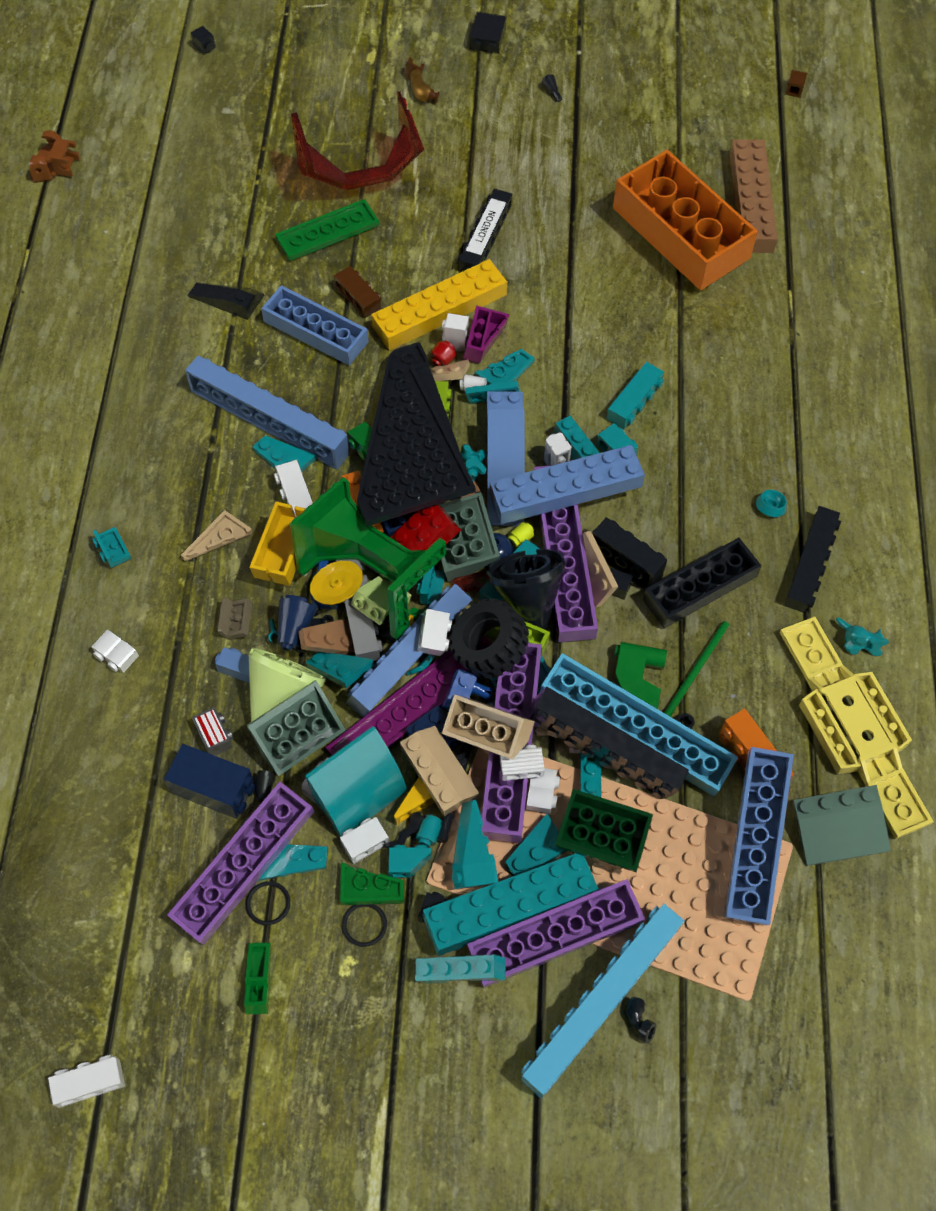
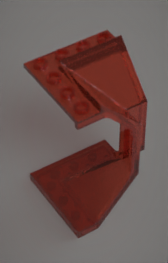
[291,91,424,190]

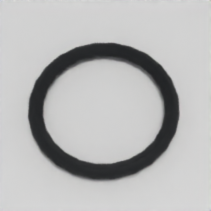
[246,881,291,925]
[342,904,387,947]

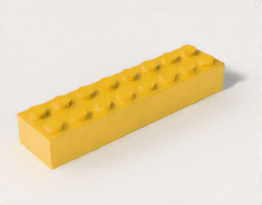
[371,259,507,351]

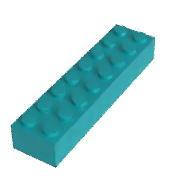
[423,853,599,957]

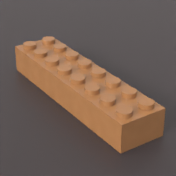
[729,139,778,253]

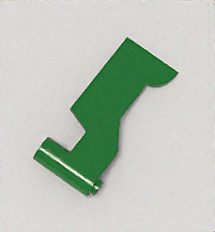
[614,641,667,709]

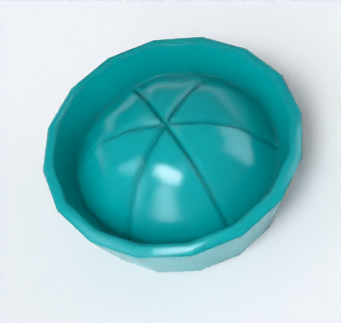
[756,489,787,517]

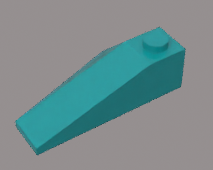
[452,800,498,889]

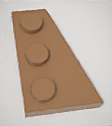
[299,618,355,656]

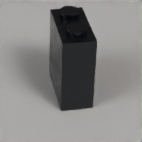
[469,12,507,54]

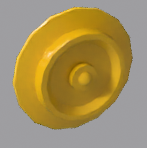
[310,560,363,605]

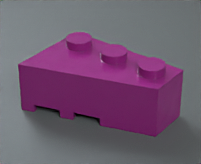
[463,305,510,363]

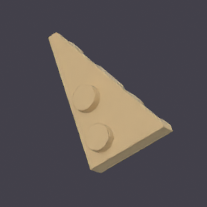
[431,360,470,381]
[181,510,253,561]

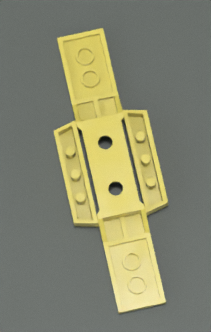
[780,617,934,839]

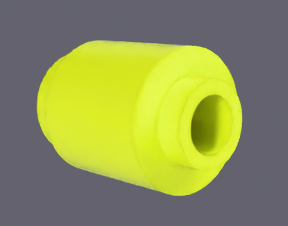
[507,522,534,549]

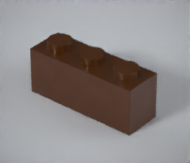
[334,266,382,318]

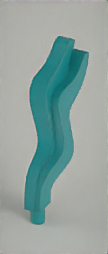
[406,654,436,675]

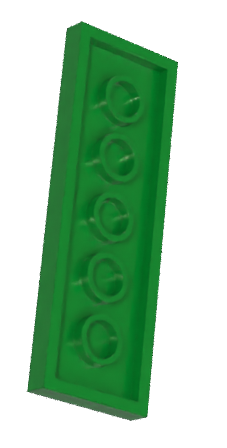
[275,199,380,261]

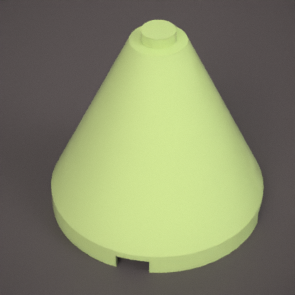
[249,648,326,722]

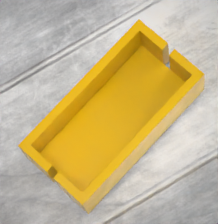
[249,502,306,586]

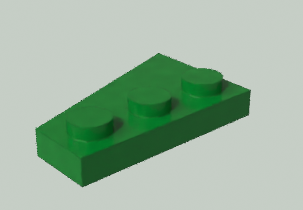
[340,862,404,905]

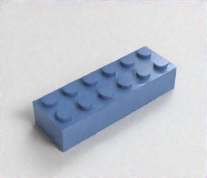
[261,285,369,366]

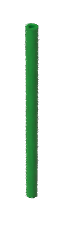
[664,621,730,717]

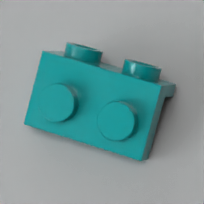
[92,526,132,568]
[417,565,446,605]

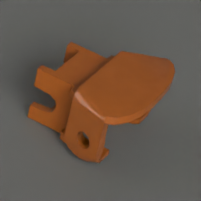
[29,130,80,183]

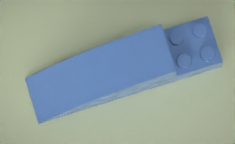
[487,391,525,526]

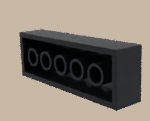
[643,538,762,629]

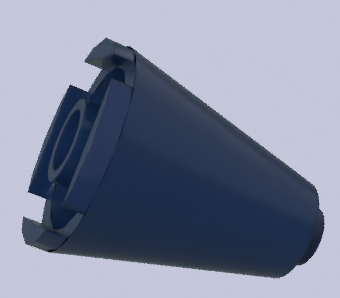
[278,595,318,651]

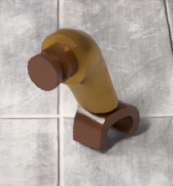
[404,57,440,103]

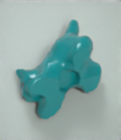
[460,444,487,482]
[836,617,889,656]

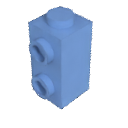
[215,647,250,683]

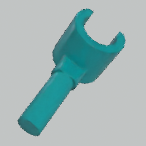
[268,619,278,644]

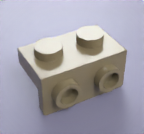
[218,597,252,640]

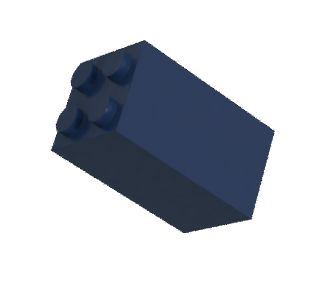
[164,743,256,819]

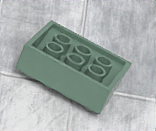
[439,492,500,582]
[247,680,346,776]
[793,785,891,866]

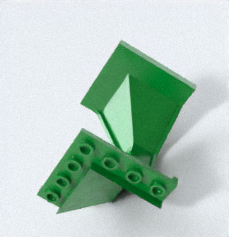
[290,477,446,640]

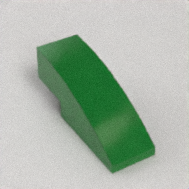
[244,943,271,1014]

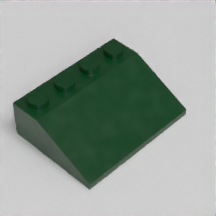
[555,789,653,873]

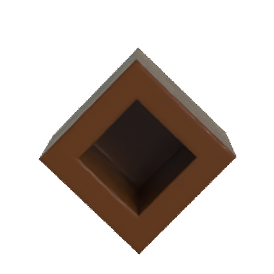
[785,70,807,98]

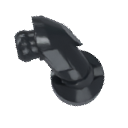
[626,997,656,1044]

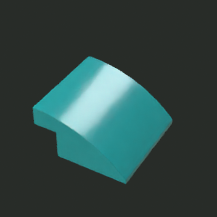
[305,726,407,837]

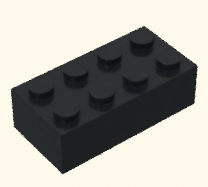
[592,517,667,590]

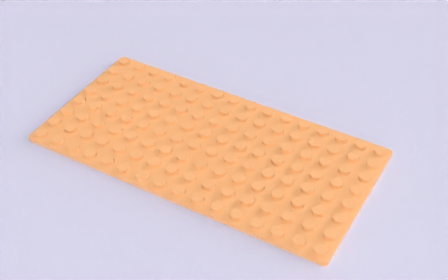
[427,747,793,1001]

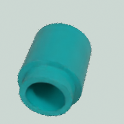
[416,815,442,848]

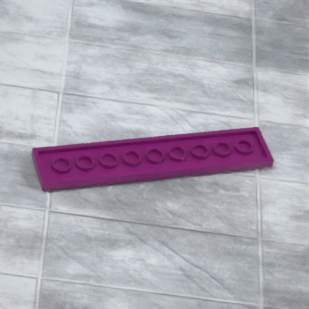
[326,635,492,756]

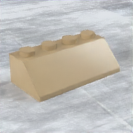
[442,694,535,759]
[400,726,479,816]

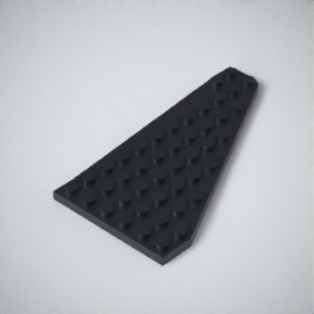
[357,342,476,527]

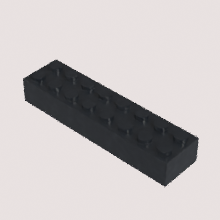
[525,686,689,799]

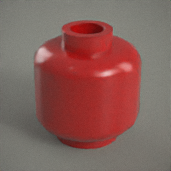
[430,340,456,366]

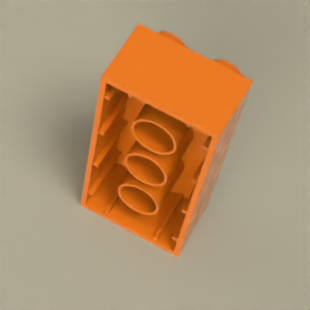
[613,149,758,291]

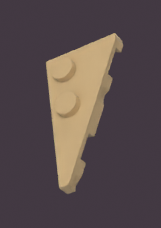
[583,531,618,607]

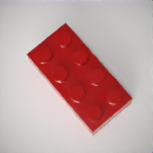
[390,504,461,550]

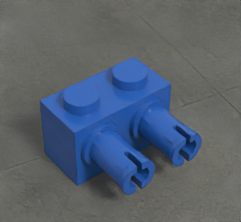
[441,668,493,712]

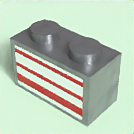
[192,707,234,756]

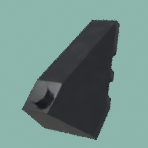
[188,283,264,320]

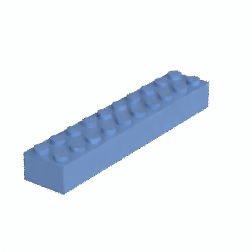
[185,356,349,470]

